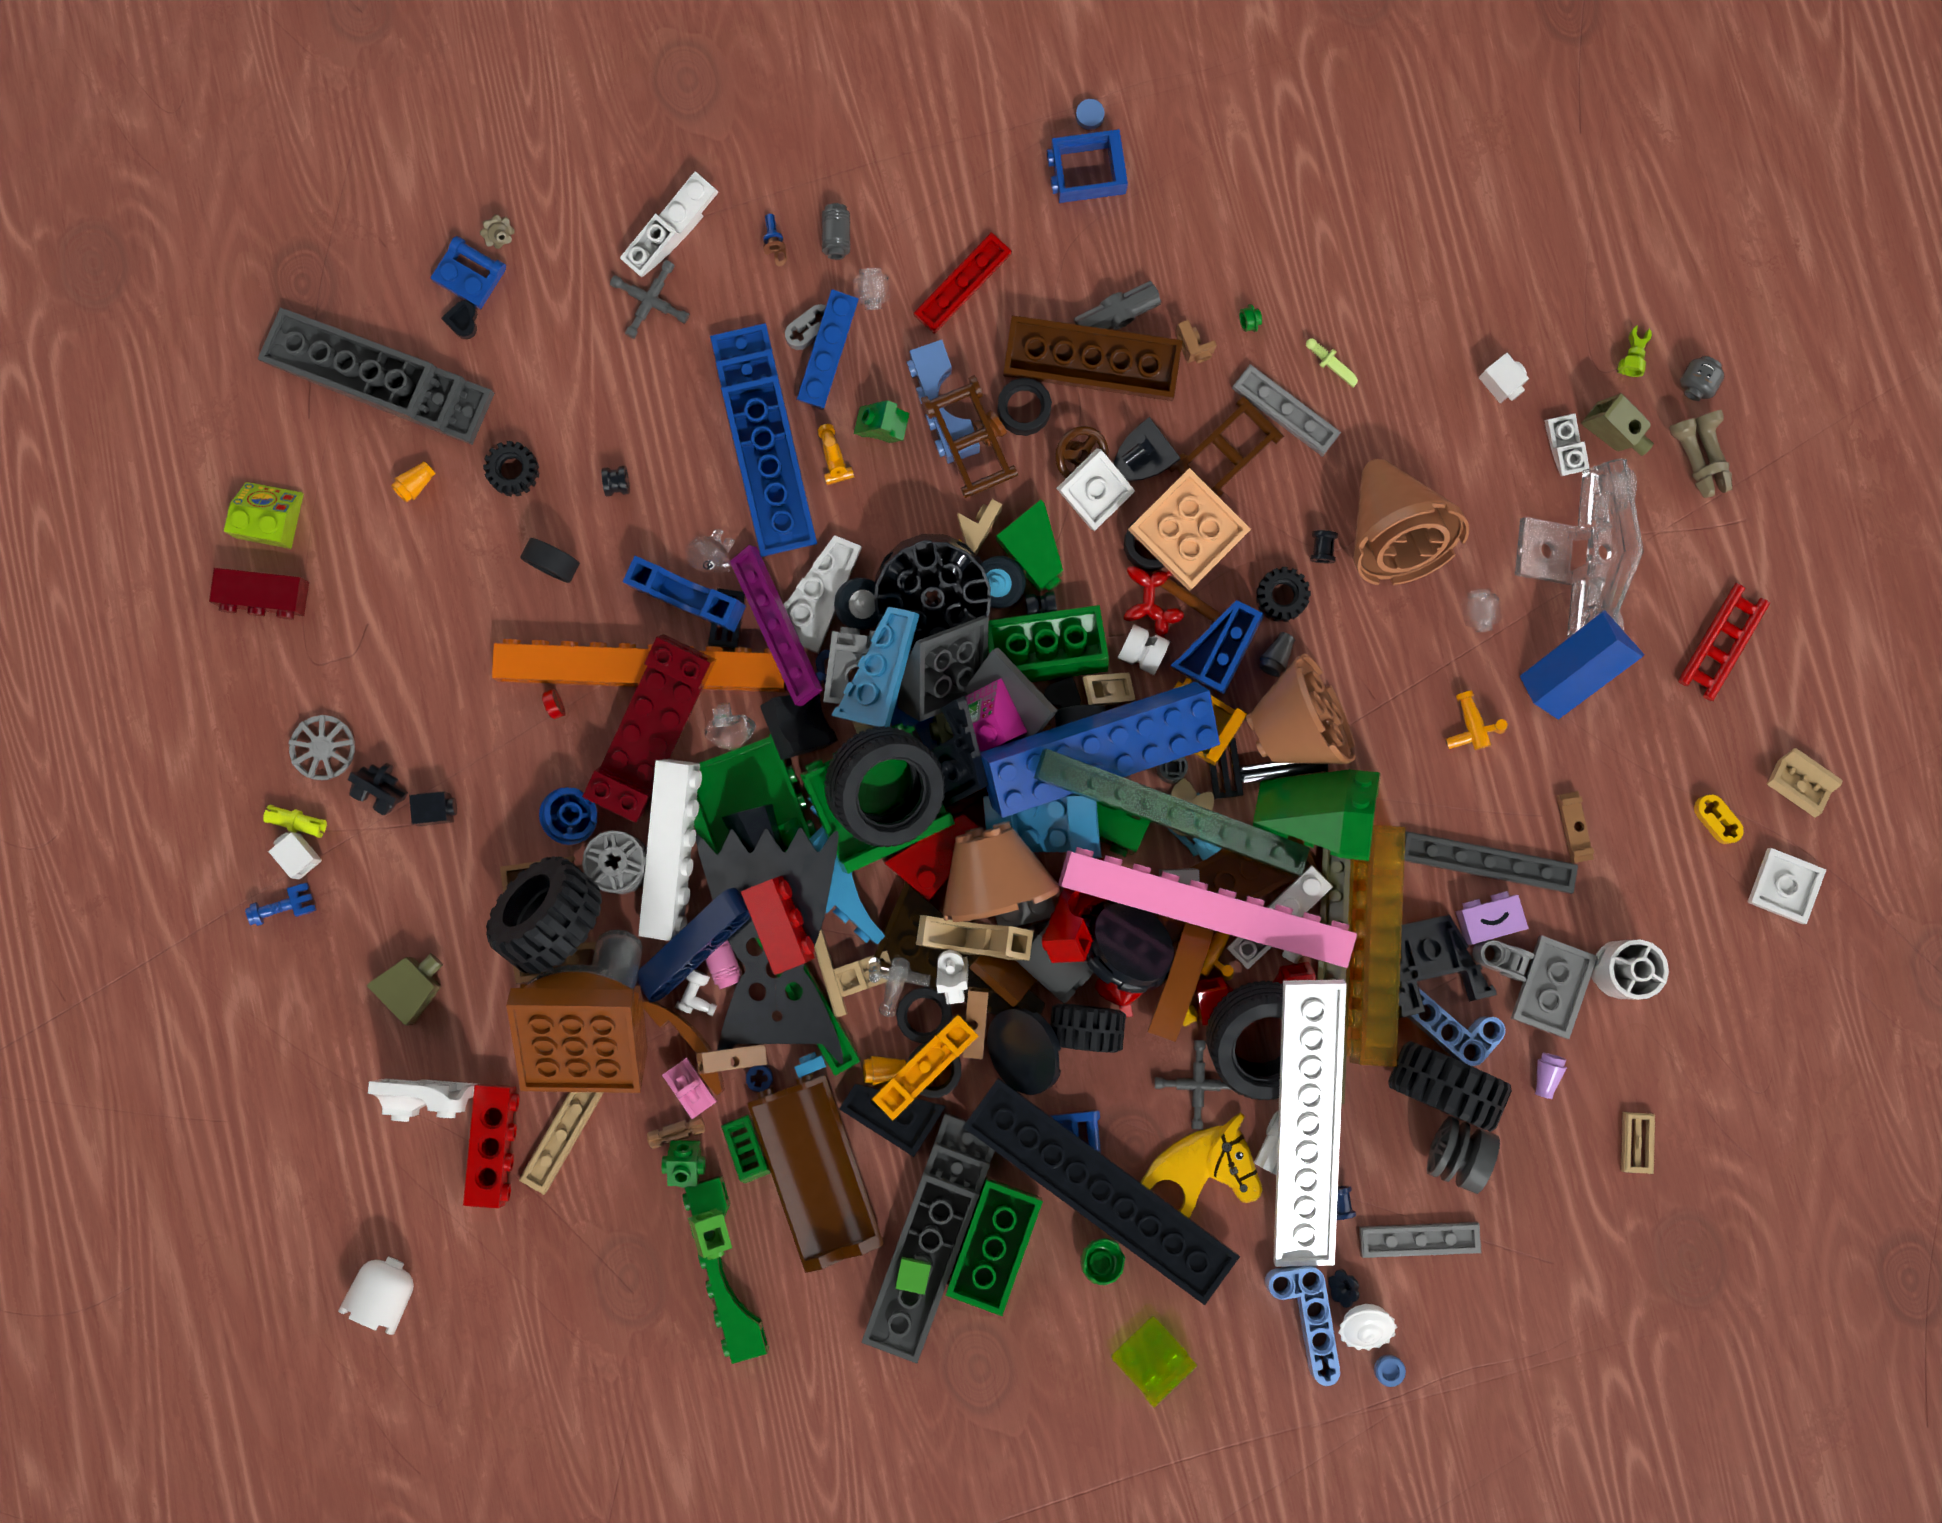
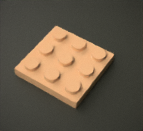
[1128,468,1251,591]

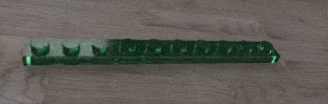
[1034,749,1310,876]

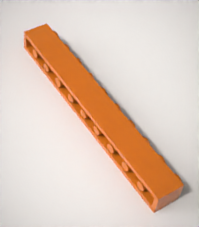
[492,639,786,692]

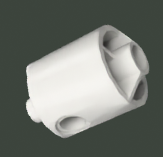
[1591,939,1669,1000]

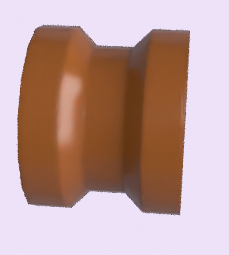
[972,410,1007,447]

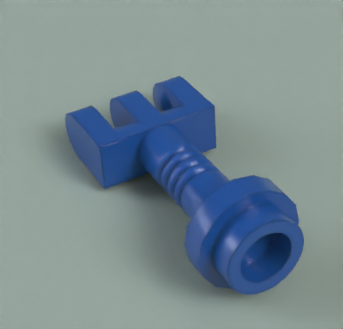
[245,883,316,926]

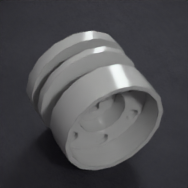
[582,830,647,895]

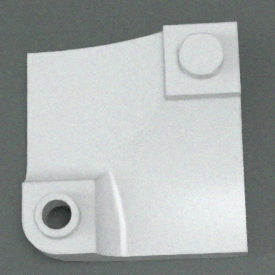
[368,1079,478,1122]

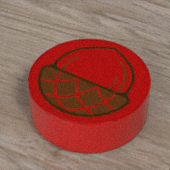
[542,689,565,719]

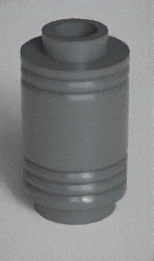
[822,203,850,260]

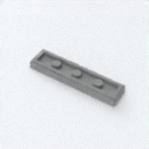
[1232,364,1341,457]
[1359,1222,1481,1258]

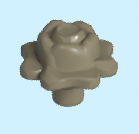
[480,214,515,249]

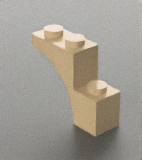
[916,915,1034,961]

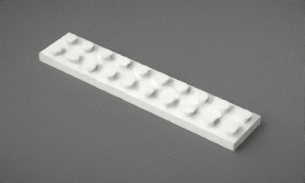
[1273,979,1346,1267]

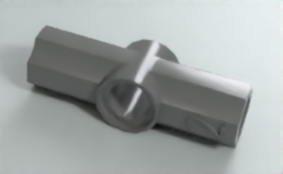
[1074,281,1161,330]

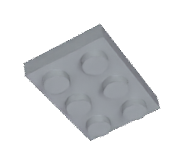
[1511,936,1598,1039]

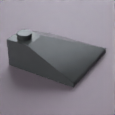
[898,615,989,722]

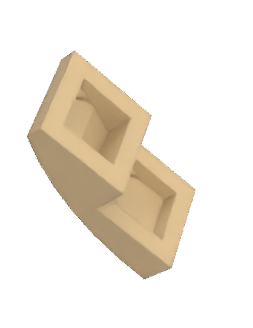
[833,951,898,998]

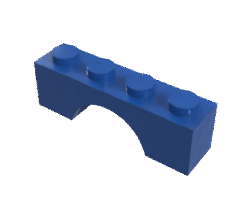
[623,555,746,632]

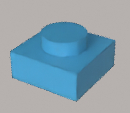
[794,1052,828,1078]

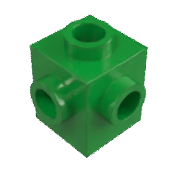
[661,1140,706,1188]

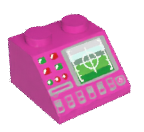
[953,678,1027,752]

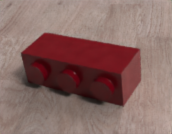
[209,568,309,620]

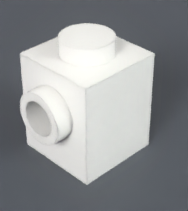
[1479,353,1529,404]
[268,832,322,879]

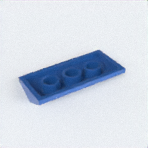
[1520,610,1645,720]

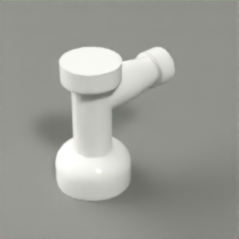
[675,970,717,1016]

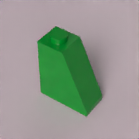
[996,500,1063,593]

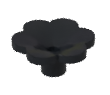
[1328,1269,1359,1308]

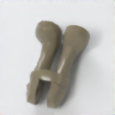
[1669,410,1732,498]

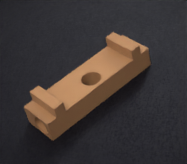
[1556,791,1594,864]
[963,987,989,1059]
[697,1044,767,1074]

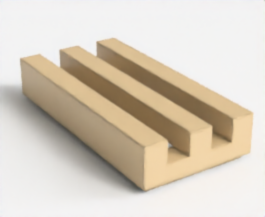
[1621,1112,1655,1174]

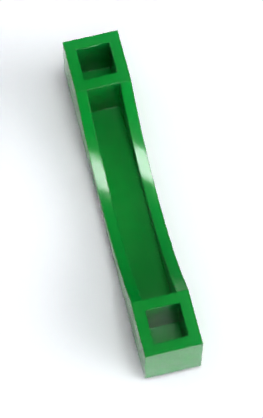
[682,1175,769,1364]

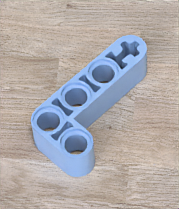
[1386,981,1506,1066]
[1265,1266,1340,1386]

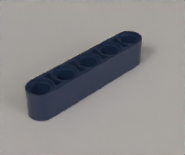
[634,888,751,1002]

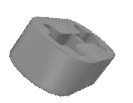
[785,304,826,350]

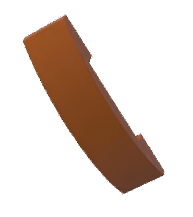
[1147,922,1214,1042]
[643,1001,725,1096]

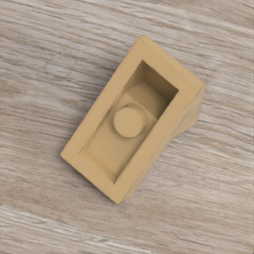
[957,499,1002,555]
[1083,672,1135,706]

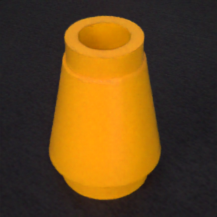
[391,461,435,503]
[863,1056,906,1085]

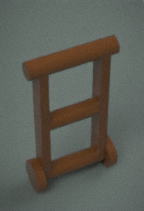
[921,375,1018,498]
[1168,396,1284,498]

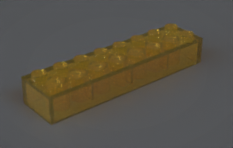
[1347,825,1405,1067]

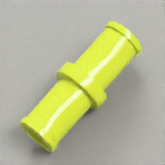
[263,805,327,838]

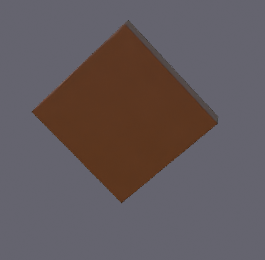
[969,955,1037,1007]

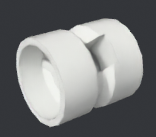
[1118,624,1171,675]

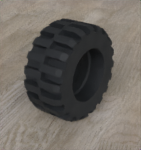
[486,856,602,974]
[1388,1041,1512,1132]

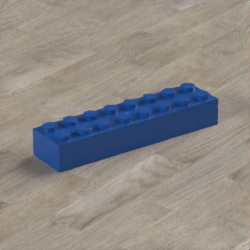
[980,682,1220,818]

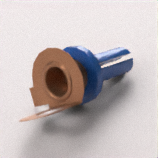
[763,214,787,266]

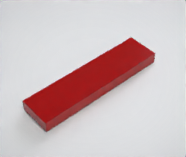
[914,232,1012,334]

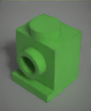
[687,1209,732,1260]

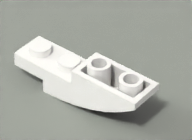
[620,171,719,277]
[1227,865,1333,969]

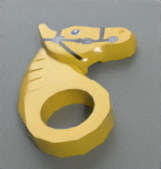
[1141,1112,1263,1218]

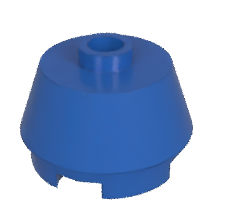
[539,787,597,845]

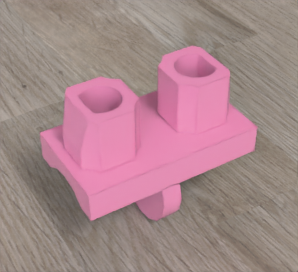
[662,1057,718,1119]

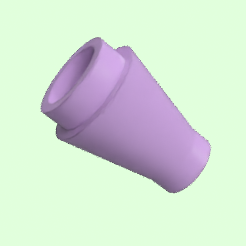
[1535,1053,1567,1099]

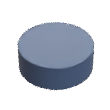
[1076,99,1105,130]
[1374,1355,1406,1387]

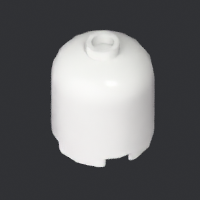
[338,1256,414,1335]

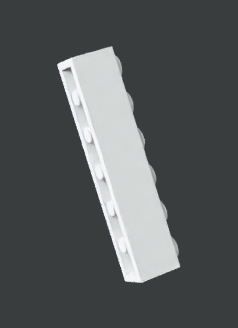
[638,759,702,941]

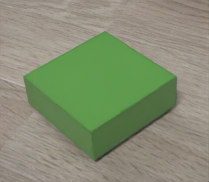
[895,1257,931,1295]

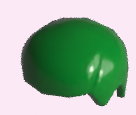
[1080,1238,1125,1286]

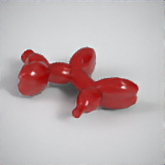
[1123,566,1184,639]

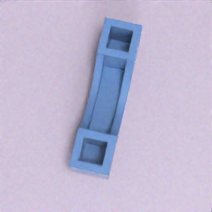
[906,340,980,464]

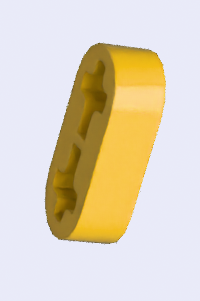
[1694,794,1744,844]

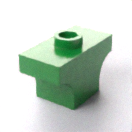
[854,400,910,443]

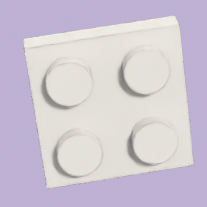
[1056,448,1135,531]
[1747,848,1826,924]

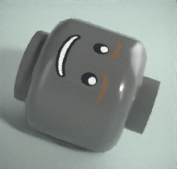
[1680,356,1725,401]

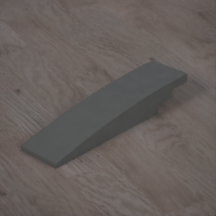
[258,307,495,445]
[861,1112,994,1363]

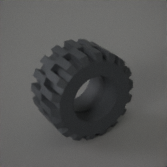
[1050,1004,1126,1053]

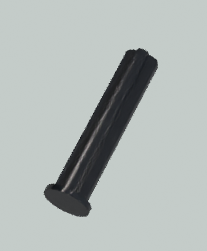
[1240,761,1329,783]

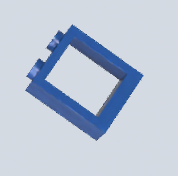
[1047,129,1128,203]

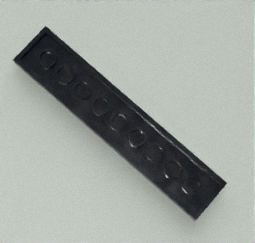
[963,1078,1240,1305]

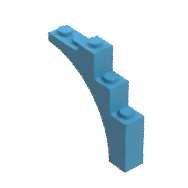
[808,797,885,944]

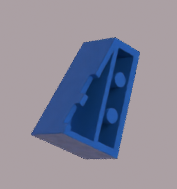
[1171,600,1264,694]

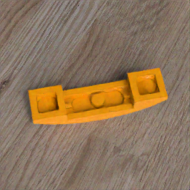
[872,1015,979,1120]

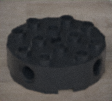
[874,534,991,651]

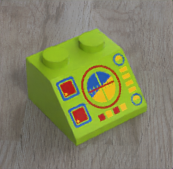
[224,482,304,549]

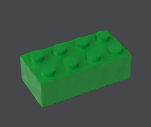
[945,1177,1043,1316]

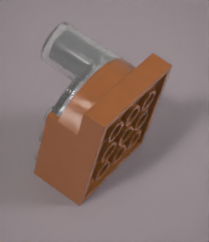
[506,929,648,1093]

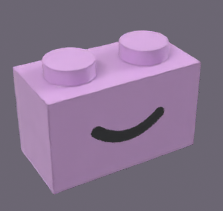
[1455,891,1529,945]

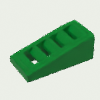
[721,1115,771,1183]

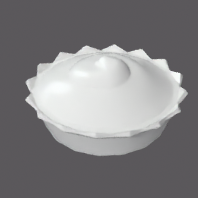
[1338,1304,1397,1351]

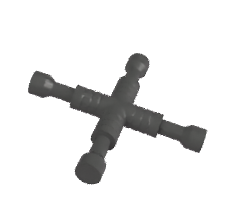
[610,260,690,339]
[1154,1040,1232,1129]

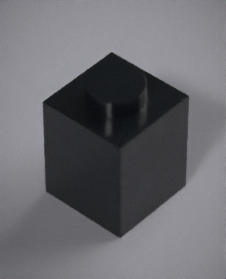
[409,791,457,826]

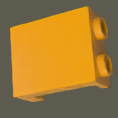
[1173,677,1247,766]

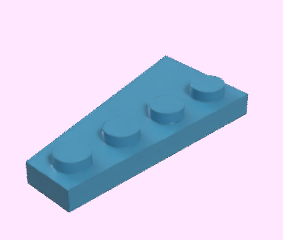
[831,607,919,728]

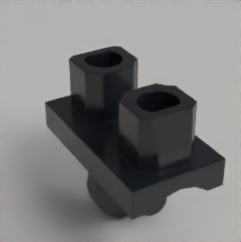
[347,763,408,815]

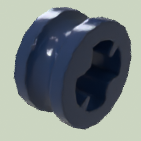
[746,1065,773,1092]

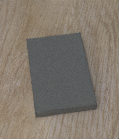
[964,648,1057,741]

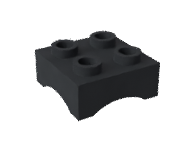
[760,693,838,760]

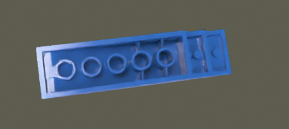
[710,323,817,557]

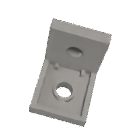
[823,627,875,704]

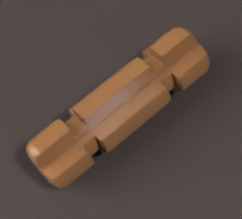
[647,1116,705,1149]

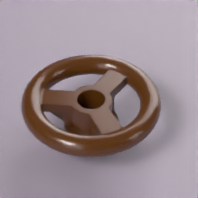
[1055,426,1109,479]

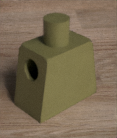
[1581,393,1654,456]
[367,953,443,1026]

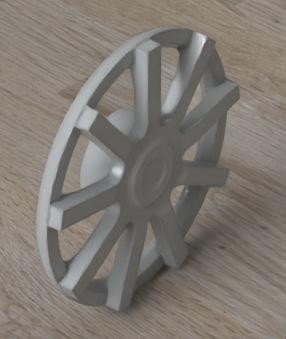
[288,715,355,780]

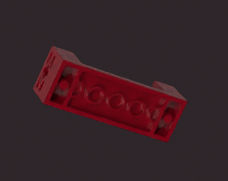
[582,634,716,823]

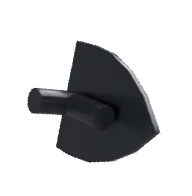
[1114,417,1181,481]

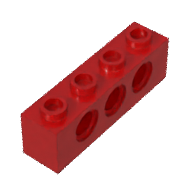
[463,1084,520,1209]

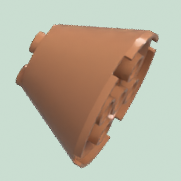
[1246,654,1356,764]
[943,821,1060,922]

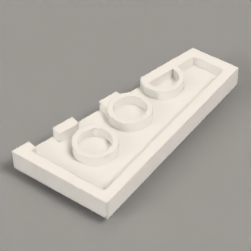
[783,535,862,654]

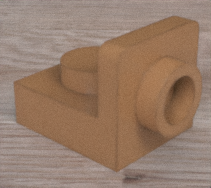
[1175,320,1217,363]

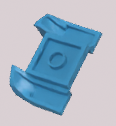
[983,794,1102,859]

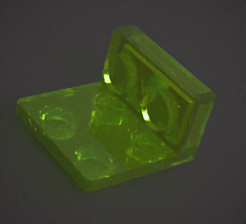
[1111,1316,1198,1408]

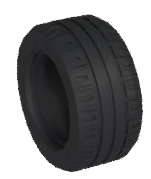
[825,726,945,847]
[1206,980,1283,1100]

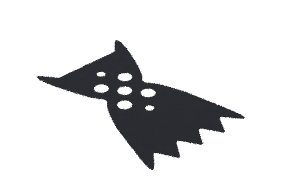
[696,828,843,1064]

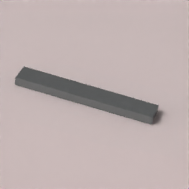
[1399,831,1578,894]

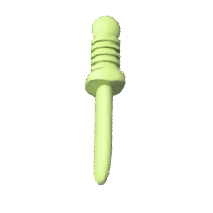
[1306,338,1358,388]

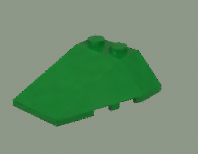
[1253,769,1381,861]

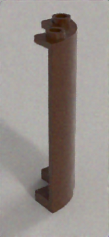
[747,1073,884,1273]

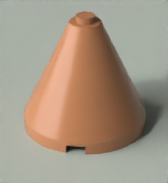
[1353,459,1469,585]

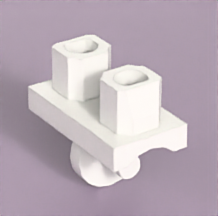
[936,950,968,1004]

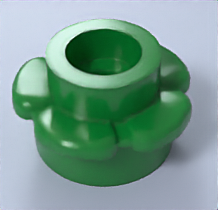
[1239,304,1262,332]

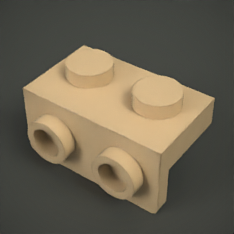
[1767,748,1843,818]

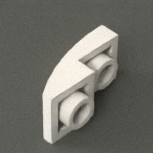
[1544,413,1590,476]

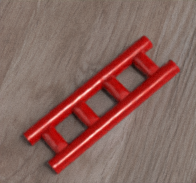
[1678,583,1770,701]

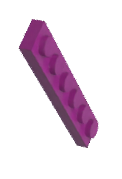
[730,545,823,706]

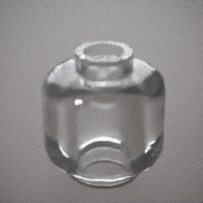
[852,268,891,310]
[1461,588,1502,632]

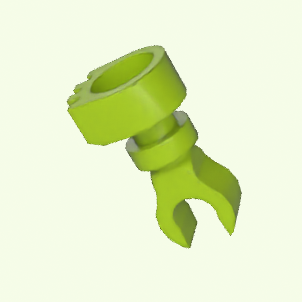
[1617,325,1652,377]

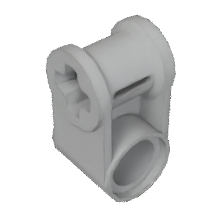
[1472,940,1534,982]

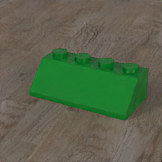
[988,605,1109,682]

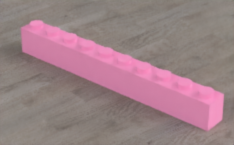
[1058,847,1357,968]

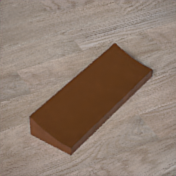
[1003,315,1183,401]

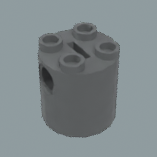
[1016,920,1093,1004]

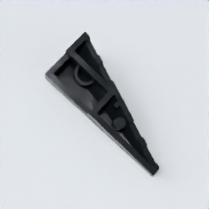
[722,804,784,853]

